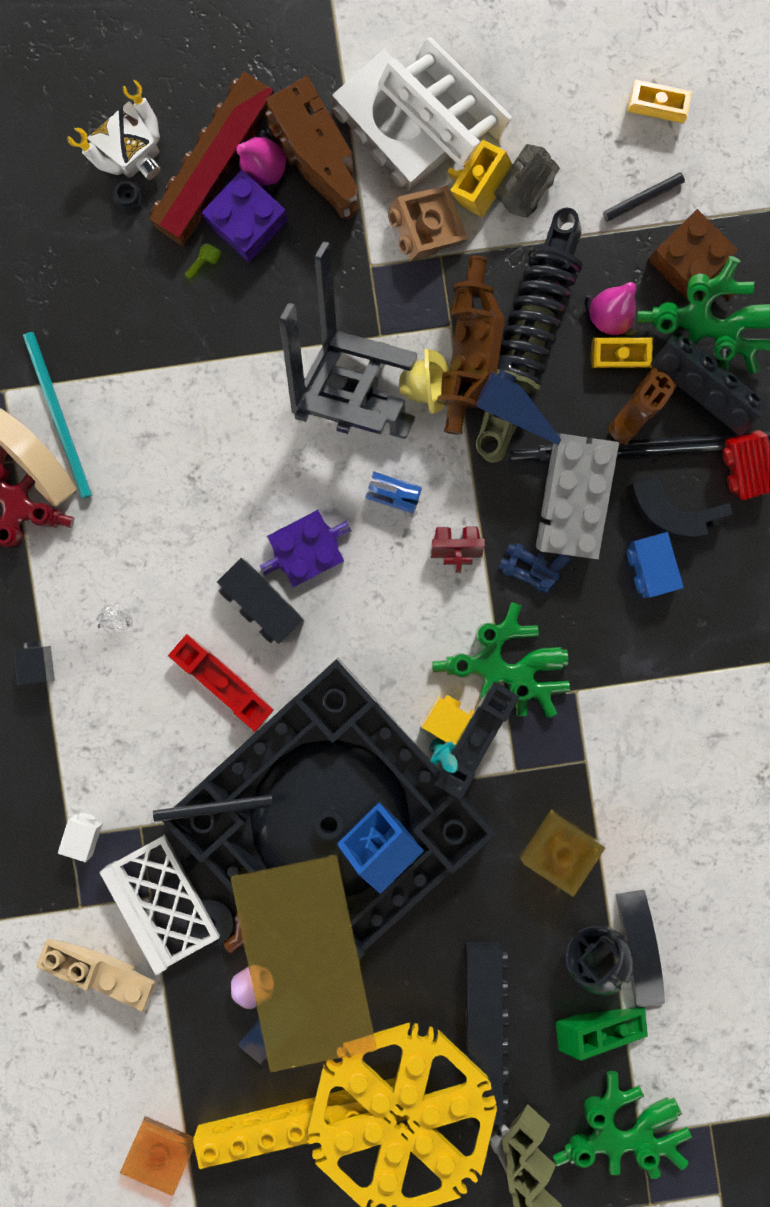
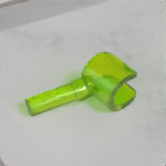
[185,244,221,279]

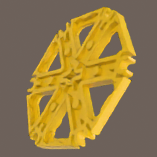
[307,1022,497,1207]

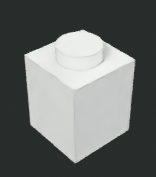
[57,813,103,862]

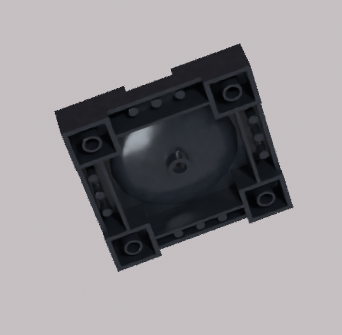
[162,657,496,994]

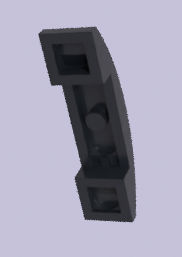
[435,681,520,800]
[616,889,665,1008]

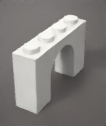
[332,48,450,192]

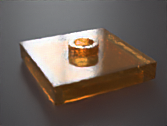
[120,1116,194,1196]

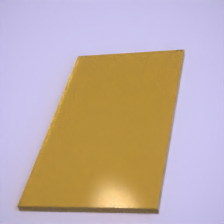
[231,855,377,1072]

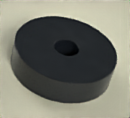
[187,898,235,947]

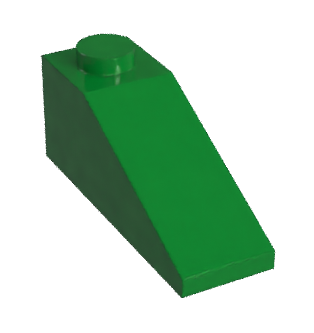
[556,1007,648,1061]

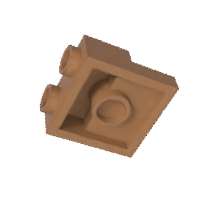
[388,185,468,261]

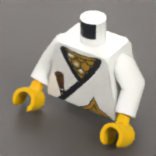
[67,80,160,180]

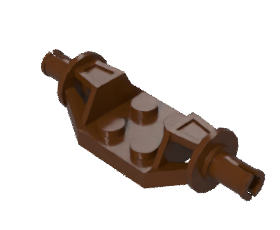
[437,255,505,435]

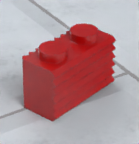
[723,430,770,500]

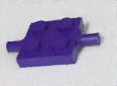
[259,510,352,587]

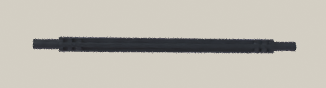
[510,431,770,463]

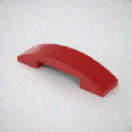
[167,634,274,732]

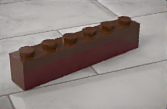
[149,71,274,247]

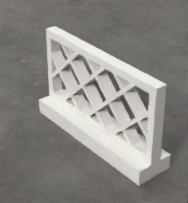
[99,835,220,975]

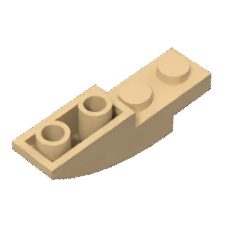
[36,939,157,1012]

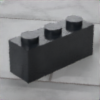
[217,557,304,644]

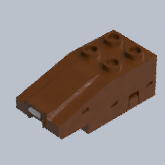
[265,75,359,220]

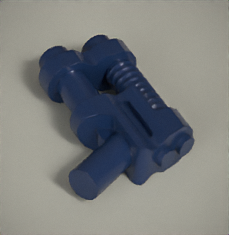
[498,543,571,594]

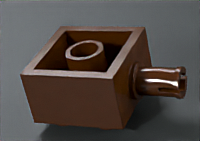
[648,209,738,302]

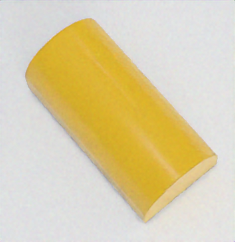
[627,79,692,124]
[590,338,653,368]

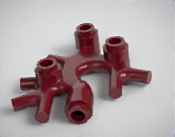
[0,447,75,548]

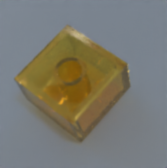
[520,809,606,897]

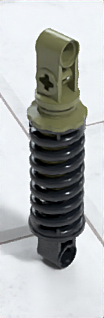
[476,207,583,463]

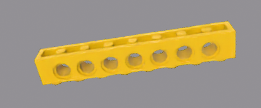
[193,1078,426,1169]

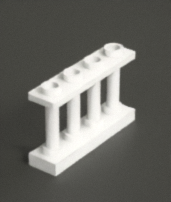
[377,37,512,167]

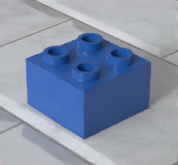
[337,802,423,894]

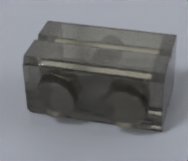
[494,144,560,218]

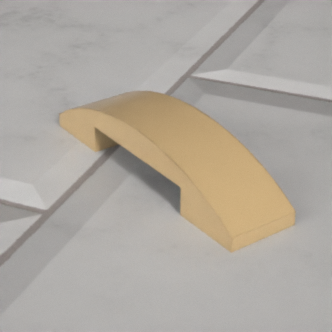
[0,409,77,508]

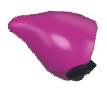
[236,130,286,192]
[584,282,638,336]

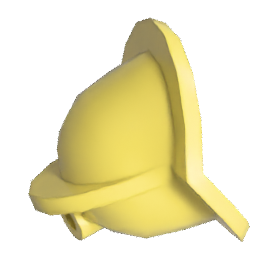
[399,349,450,414]

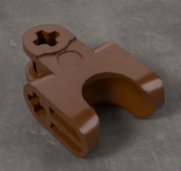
[608,367,677,444]

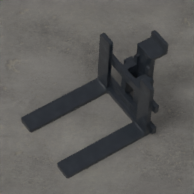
[279,242,417,439]

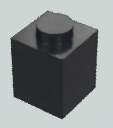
[14,641,55,685]

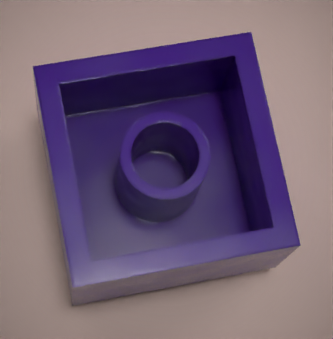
[202,170,288,262]

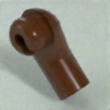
[223,911,254,954]

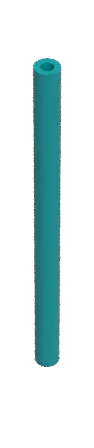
[23,332,92,499]

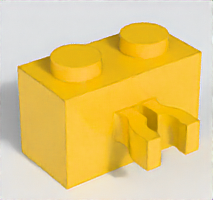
[447,139,514,218]

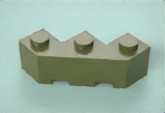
[502,1104,562,1207]

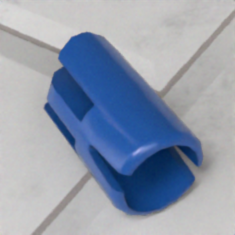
[365,471,422,513]

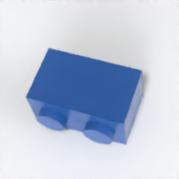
[626,532,684,598]

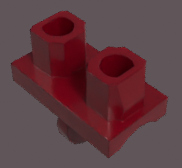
[431,526,485,573]

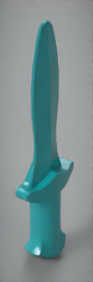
[429,738,458,773]

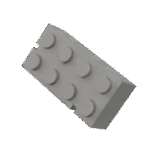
[536,433,619,559]

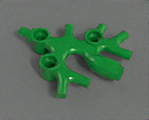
[638,256,770,374]
[432,602,570,718]
[553,1071,692,1179]

